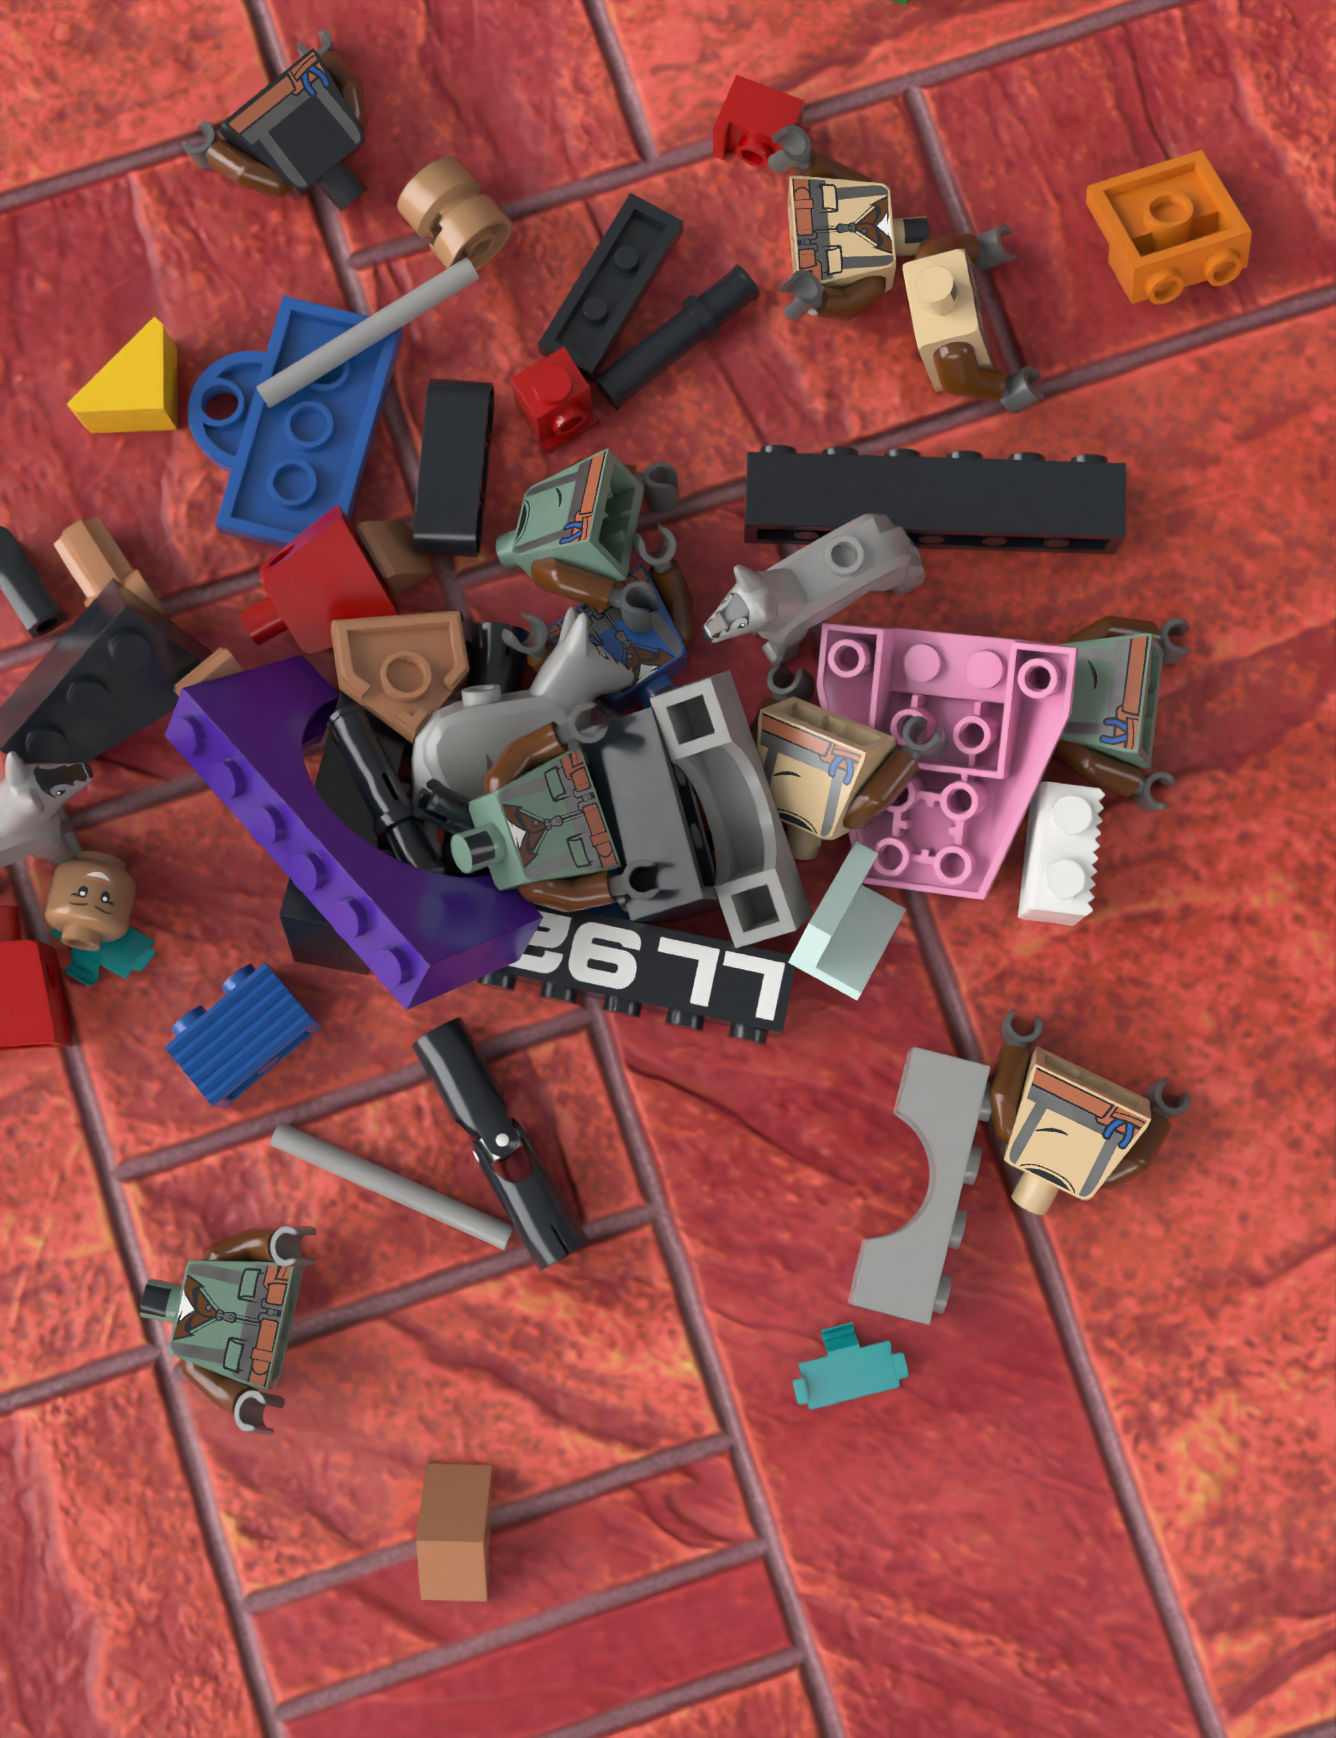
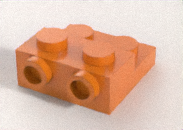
[1086,149,1252,305]

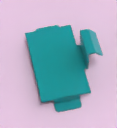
[49,926,155,987]
[793,1322,909,1410]

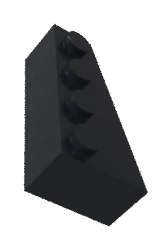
[279,691,414,975]

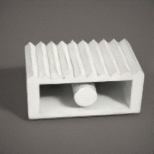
[1018,782,1105,926]

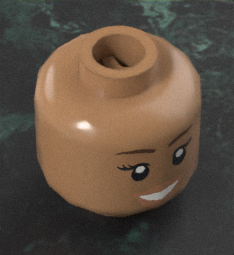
[44,851,137,951]

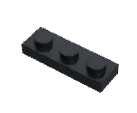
[538,193,684,382]

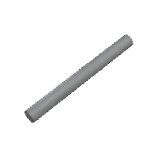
[256,257,479,409]
[270,1122,515,1250]

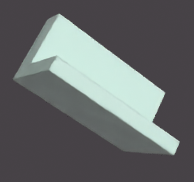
[788,841,906,1000]

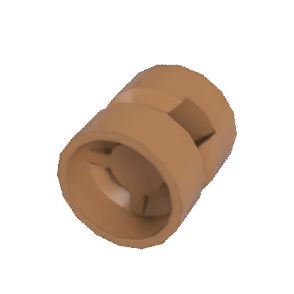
[397,156,513,270]

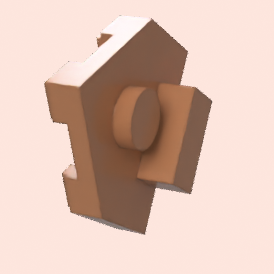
[330,610,469,744]

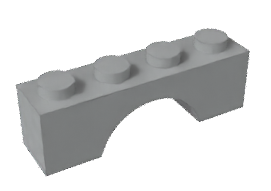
[650,670,813,948]
[847,1047,991,1325]

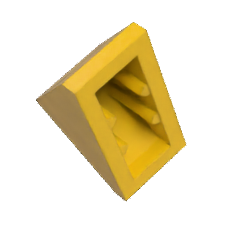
[67,317,178,433]

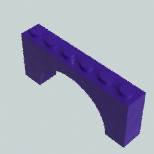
[165,655,543,1010]

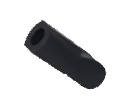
[0,526,67,639]

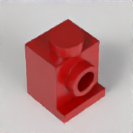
[713,75,810,168]
[510,347,600,454]

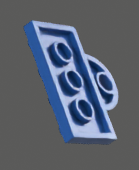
[188,296,404,548]

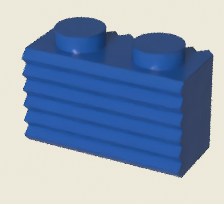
[164,963,322,1109]

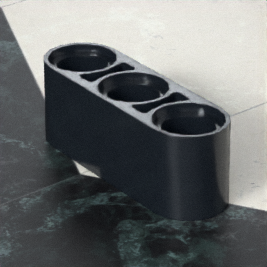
[413,378,494,558]

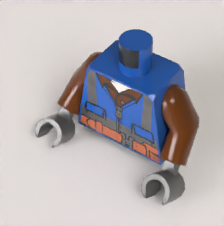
[502,523,695,715]

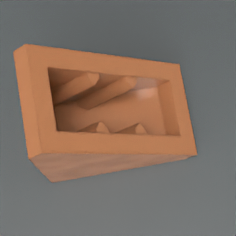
[416,1462,493,1602]

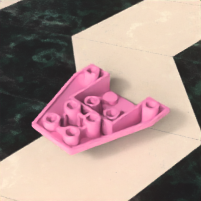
[816,623,1079,900]

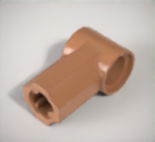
[53,516,169,617]

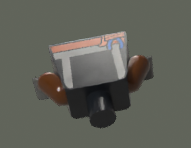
[182,29,368,212]

